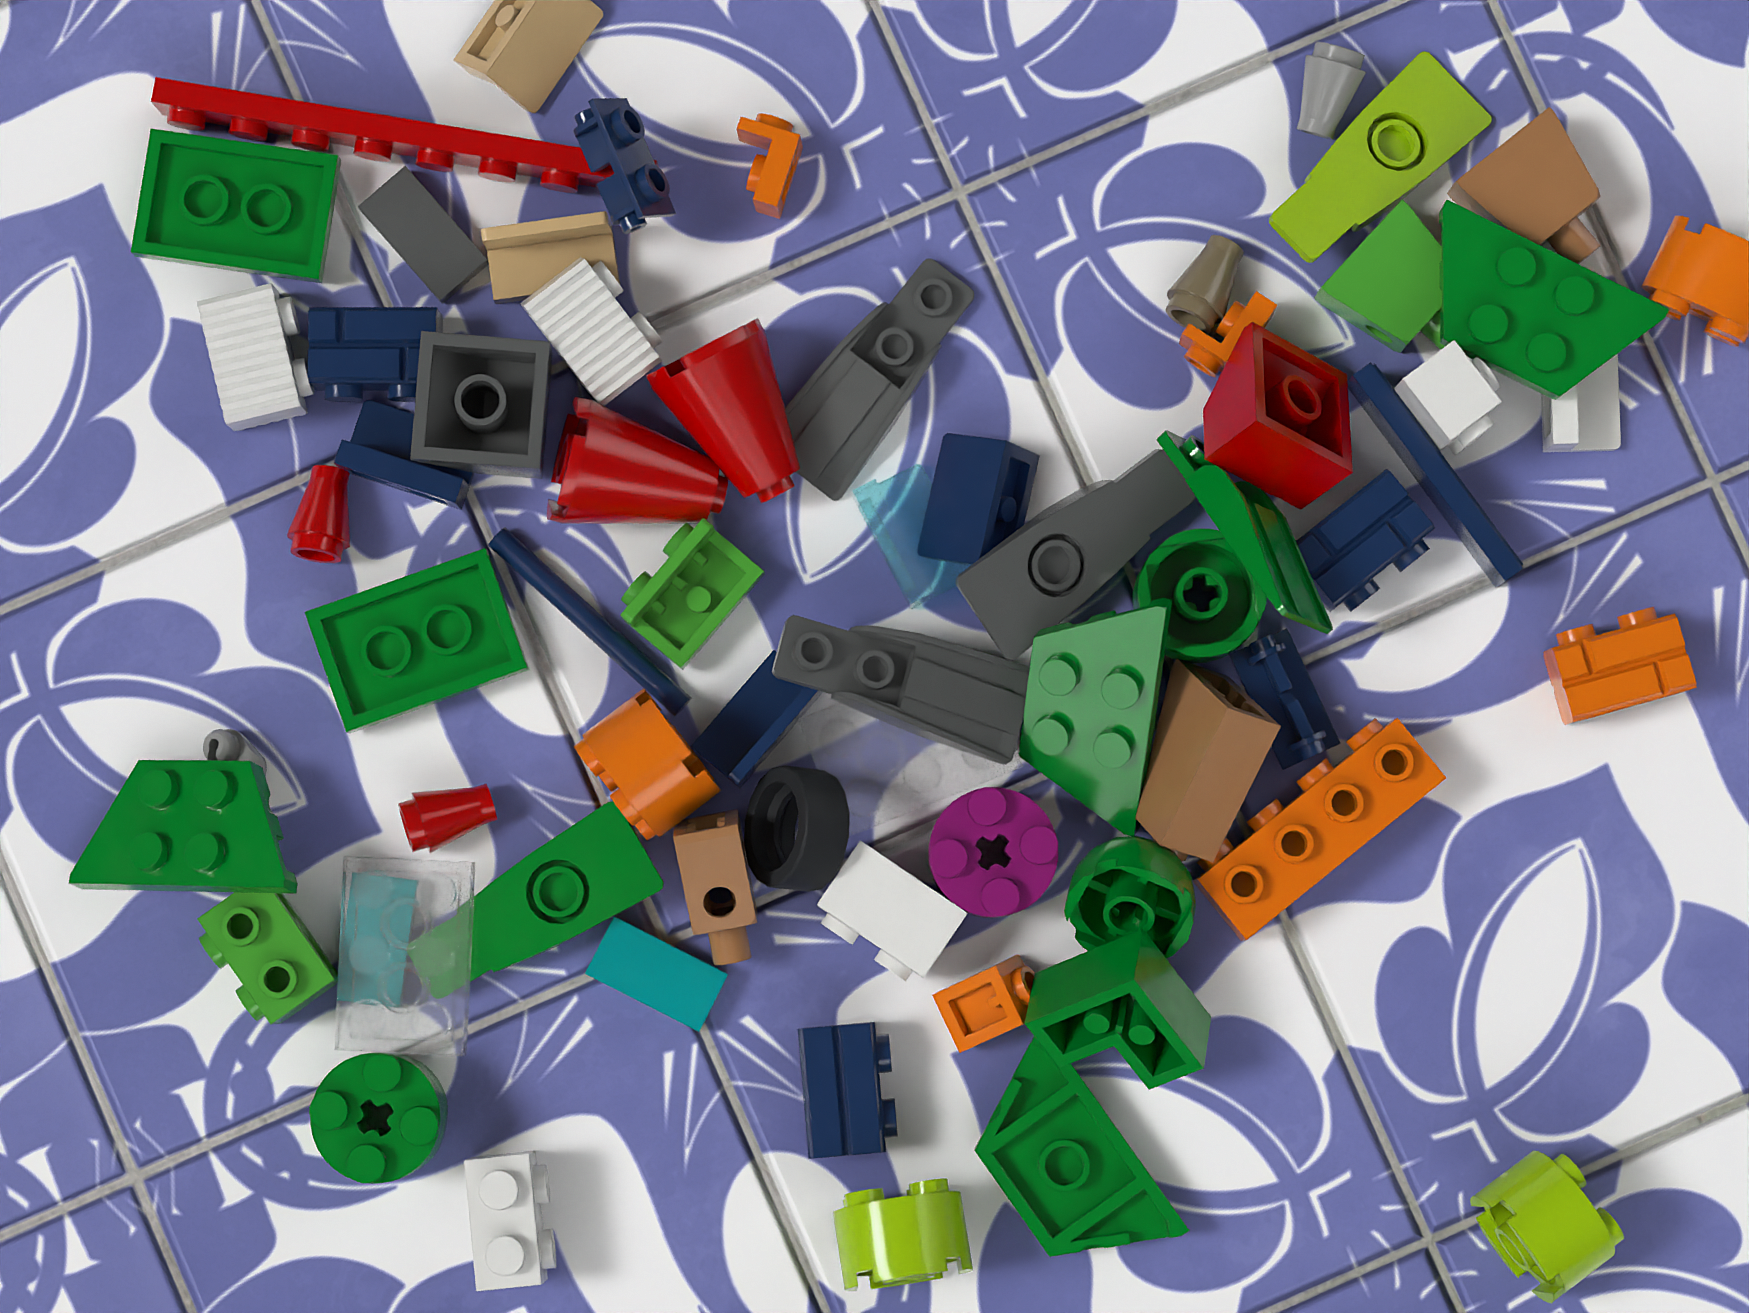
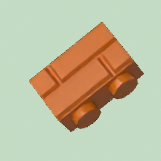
[1543,607,1697,725]

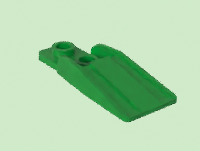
[1156,430,1333,634]
[408,801,664,999]

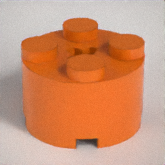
[1641,215,1749,347]
[574,688,722,841]

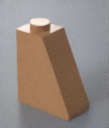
[1135,659,1281,862]

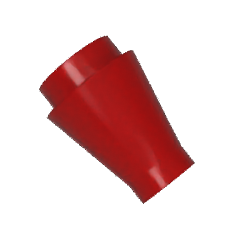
[287,465,350,563]
[398,784,497,854]

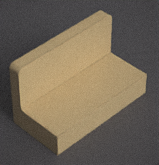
[454,0,603,113]
[481,211,620,304]

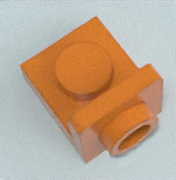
[736,113,803,219]
[1179,291,1277,377]
[932,954,1035,1053]

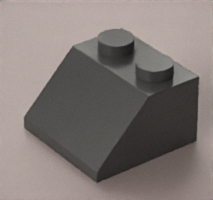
[410,331,553,479]

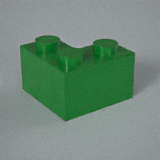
[1025,928,1211,1090]

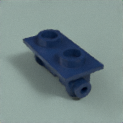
[573,98,676,234]
[1229,628,1341,770]

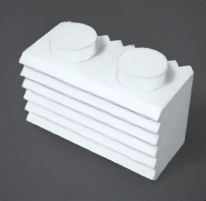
[520,257,662,406]
[197,283,314,431]

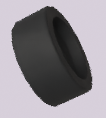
[744,765,850,892]

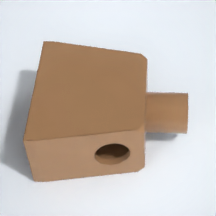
[1447,107,1601,264]
[673,809,757,965]

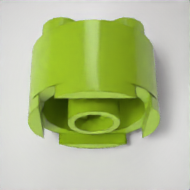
[1470,1150,1624,1303]
[833,1178,973,1291]

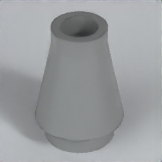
[1297,41,1366,140]

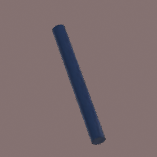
[488,527,692,716]

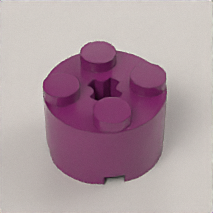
[928,787,1058,918]

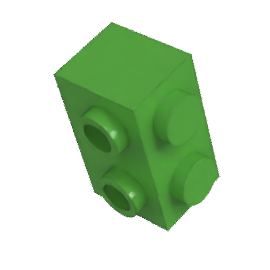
[197,892,340,1025]

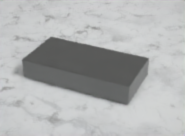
[358,166,489,304]

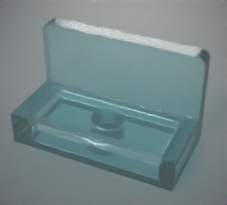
[852,464,969,610]

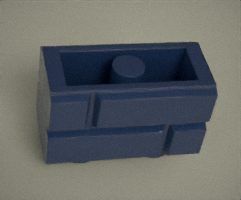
[308,307,443,402]
[1296,469,1435,612]
[797,1022,898,1159]

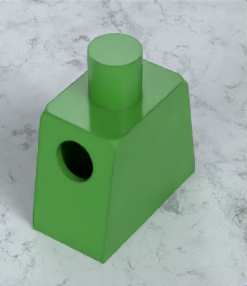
[1314,200,1445,353]

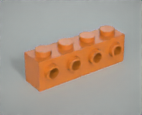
[1193,718,1446,941]

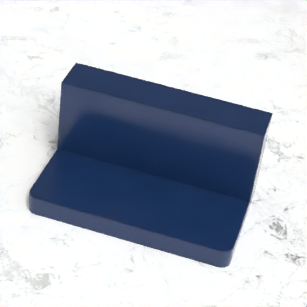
[334,400,474,510]
[917,433,1040,566]
[691,650,823,789]

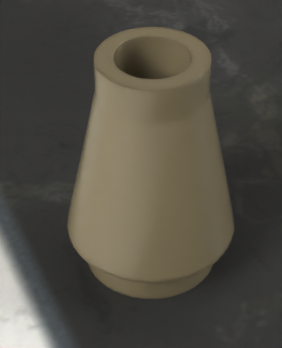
[1165,235,1244,334]

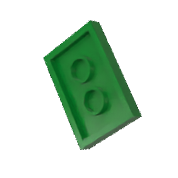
[131,129,341,283]
[305,548,530,734]

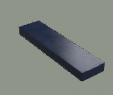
[1348,362,1523,588]

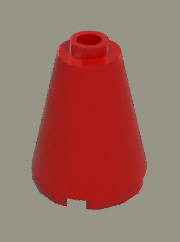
[646,318,801,503]
[547,397,728,524]

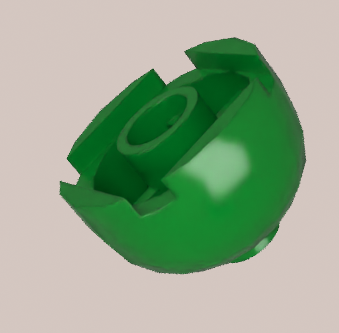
[1064,836,1196,958]

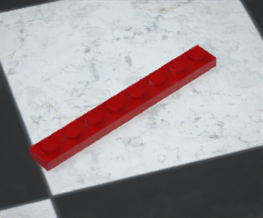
[151,77,659,193]

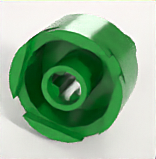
[1133,528,1267,663]
[309,1051,448,1184]

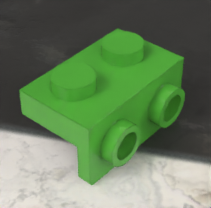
[620,518,765,670]

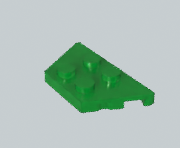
[1439,200,1669,400]
[1018,598,1172,836]
[69,760,298,894]
[974,1036,1190,1257]

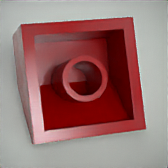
[1203,322,1353,510]

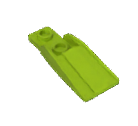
[1269,51,1492,263]

